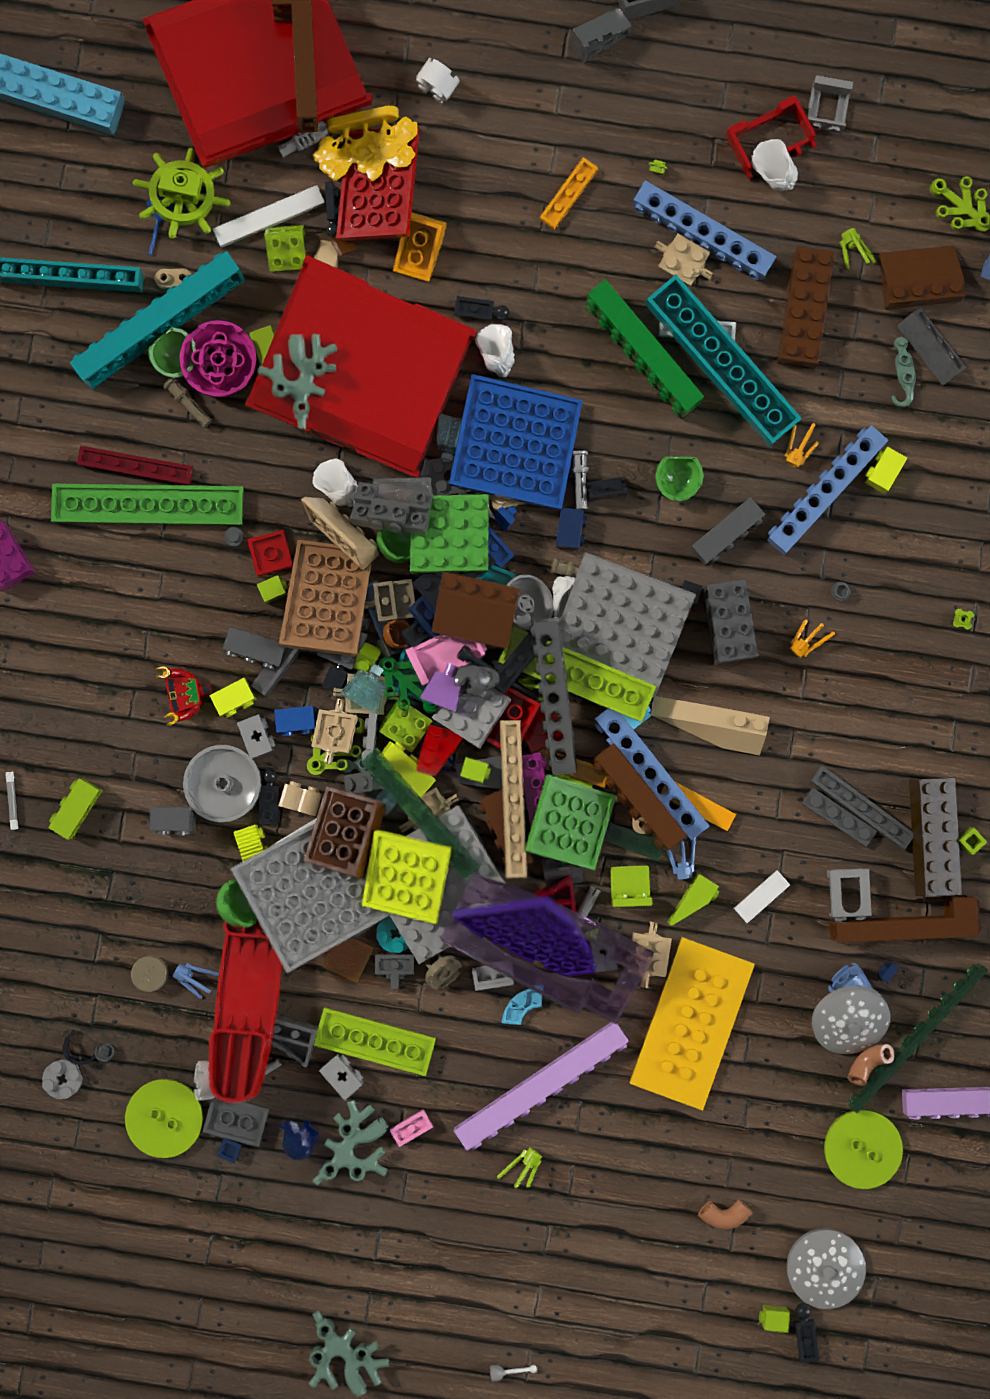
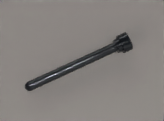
[456,645,539,701]

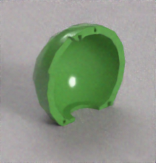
[148,327,196,378]
[655,457,704,501]
[376,529,411,564]
[216,878,258,928]

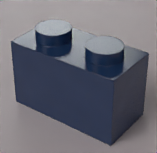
[555,508,587,551]

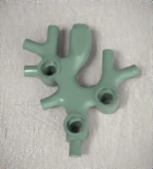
[258,334,337,429]
[313,1100,389,1186]
[309,1310,389,1397]

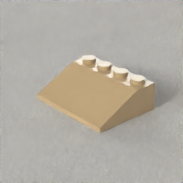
[301,497,379,570]

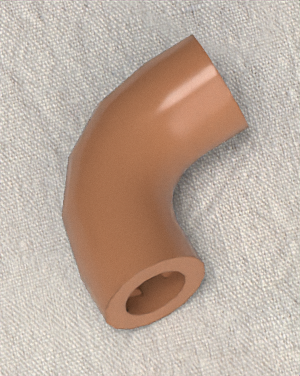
[847,1044,894,1086]
[698,1199,753,1230]

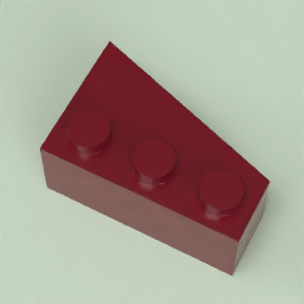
[516,875,577,919]

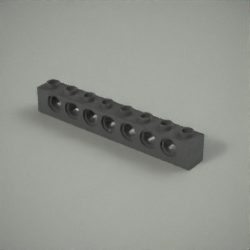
[531,617,577,775]

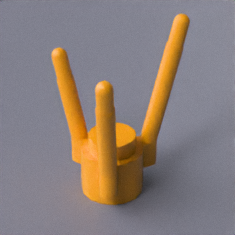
[784,423,819,468]
[789,619,835,658]

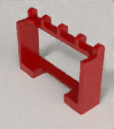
[726,95,817,180]

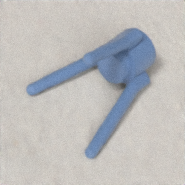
[667,837,696,879]
[173,963,219,999]

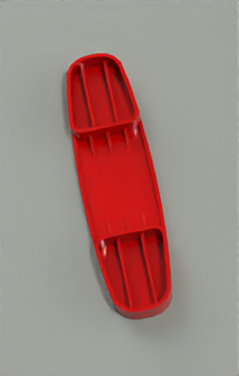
[209,920,282,1103]

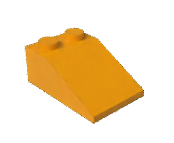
[393,213,447,282]

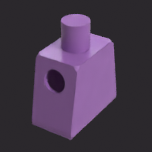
[420,663,461,712]

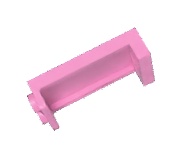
[405,634,487,686]

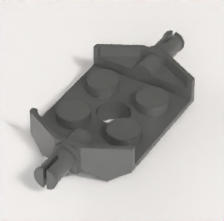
[407,455,471,496]

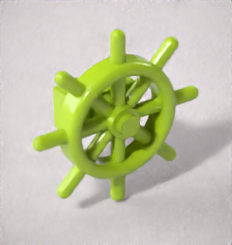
[133,148,231,239]

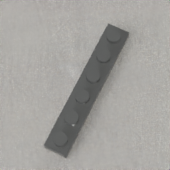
[810,766,913,850]

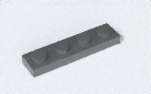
[801,788,877,847]

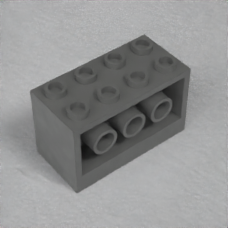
[702,579,758,665]

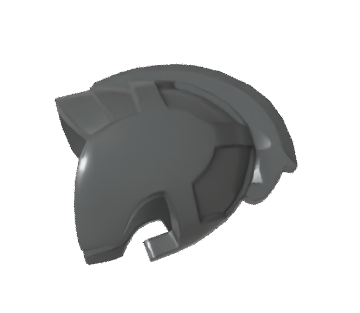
[455,665,499,698]

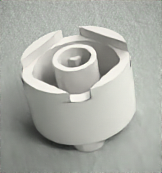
[416,58,460,104]

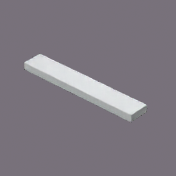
[213,185,325,248]

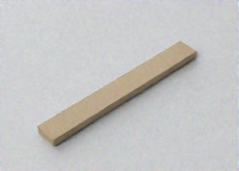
[500,720,527,878]

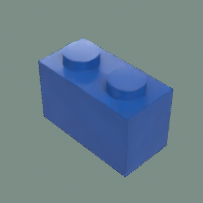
[274,706,316,737]

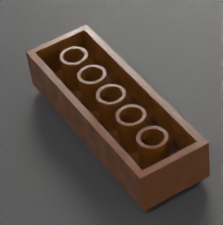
[777,246,835,369]
[593,743,687,852]

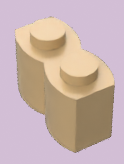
[279,781,323,816]

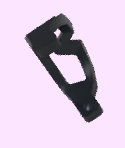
[63,1030,96,1065]

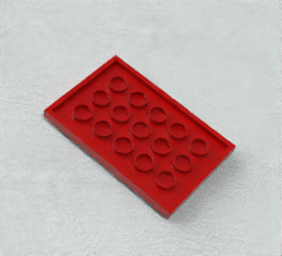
[336,126,420,241]

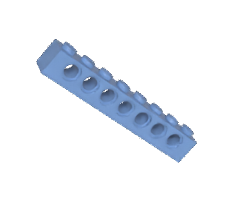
[632,180,777,281]
[767,425,888,555]
[594,709,709,841]

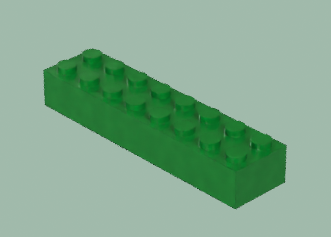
[586,279,704,419]

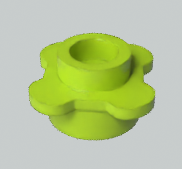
[649,160,668,174]
[953,609,974,630]

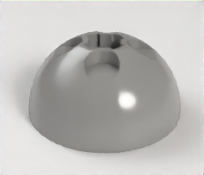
[506,574,554,631]

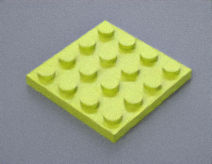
[362,830,451,924]

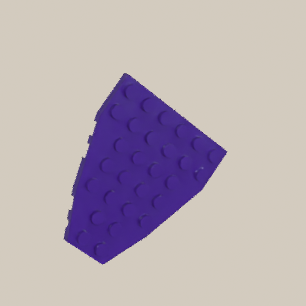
[452,897,597,976]

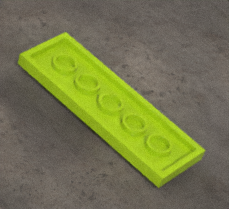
[314,1007,436,1076]

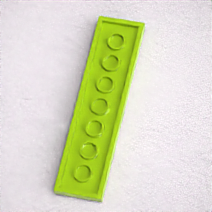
[499,627,657,722]

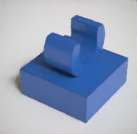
[494,506,517,531]

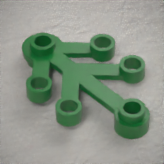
[378,657,439,713]

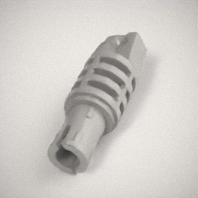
[277,122,329,158]

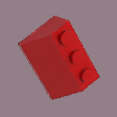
[485,688,541,749]

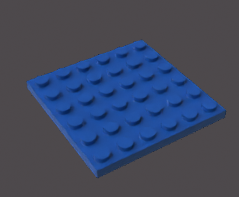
[449,374,583,511]

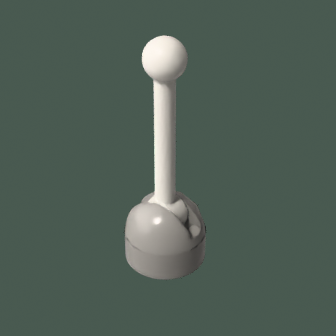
[490,1365,537,1382]

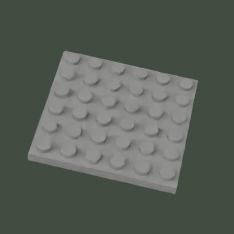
[560,552,696,697]
[365,805,517,964]
[231,823,390,973]

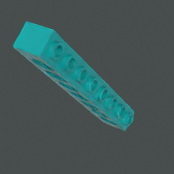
[0,257,144,293]

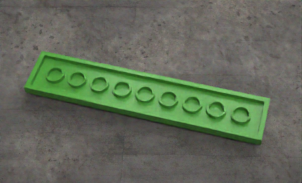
[51,484,244,525]

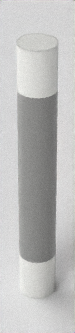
[6,772,19,830]

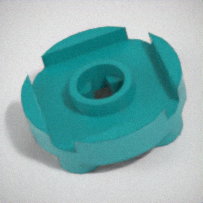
[376,916,409,953]

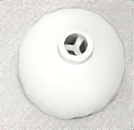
[194,1061,215,1100]

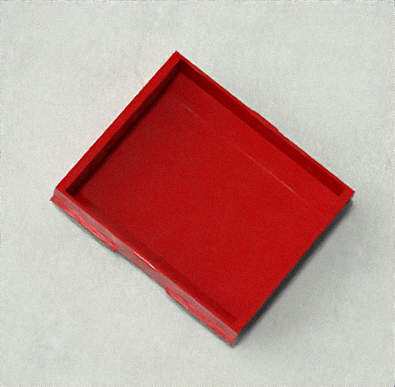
[142,0,373,169]
[245,255,477,478]

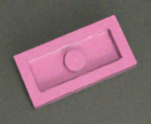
[390,1109,433,1147]

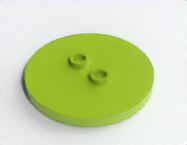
[125,1079,204,1158]
[824,1109,903,1189]

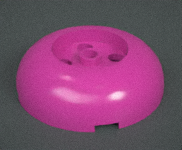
[180,321,257,397]

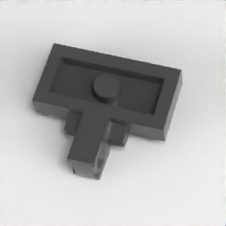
[375,955,414,989]

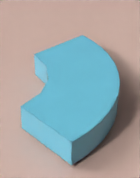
[502,987,543,1025]

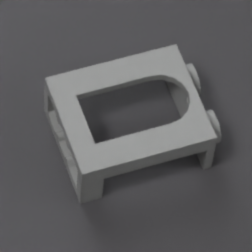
[807,75,853,134]
[827,868,871,921]

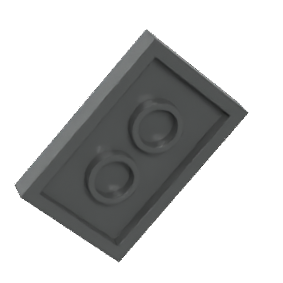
[203,1097,270,1147]

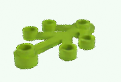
[930,177,990,232]
[307,717,365,775]

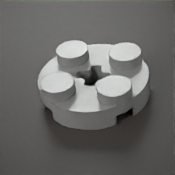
[42,1059,83,1099]

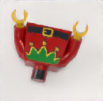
[156,666,213,726]

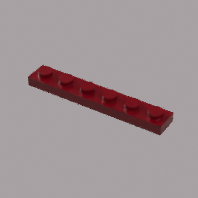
[77,445,194,486]

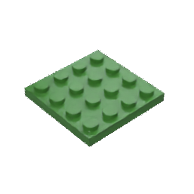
[410,494,489,573]
[525,775,616,870]

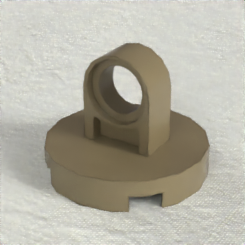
[424,953,462,990]

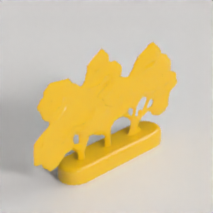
[313,106,417,181]

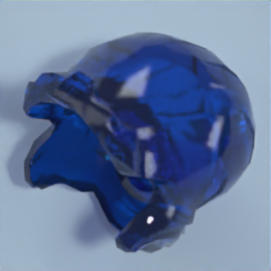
[279,1120,319,1160]

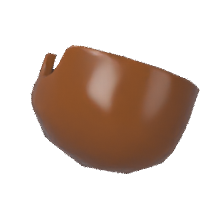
[383,619,410,649]

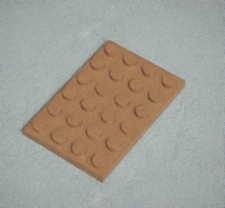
[279,540,372,657]

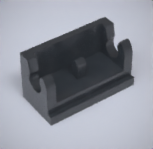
[586,477,628,502]

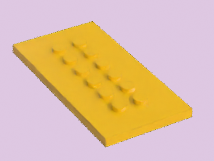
[629,937,755,1110]

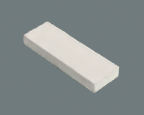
[734,870,790,923]

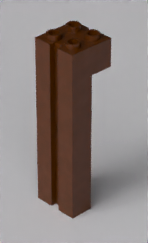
[272,0,318,133]
[829,895,981,943]

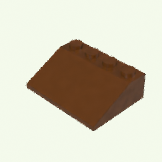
[878,245,966,310]
[432,572,521,649]
[304,786,387,879]

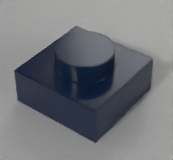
[878,961,899,983]
[217,1138,243,1163]

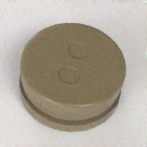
[131,955,169,992]

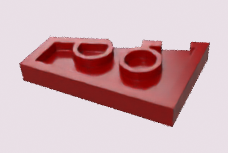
[416,725,465,776]

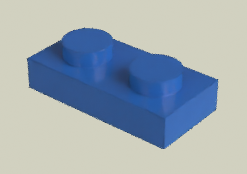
[489,527,514,568]

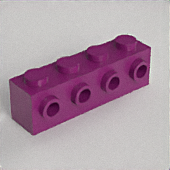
[522,752,547,828]

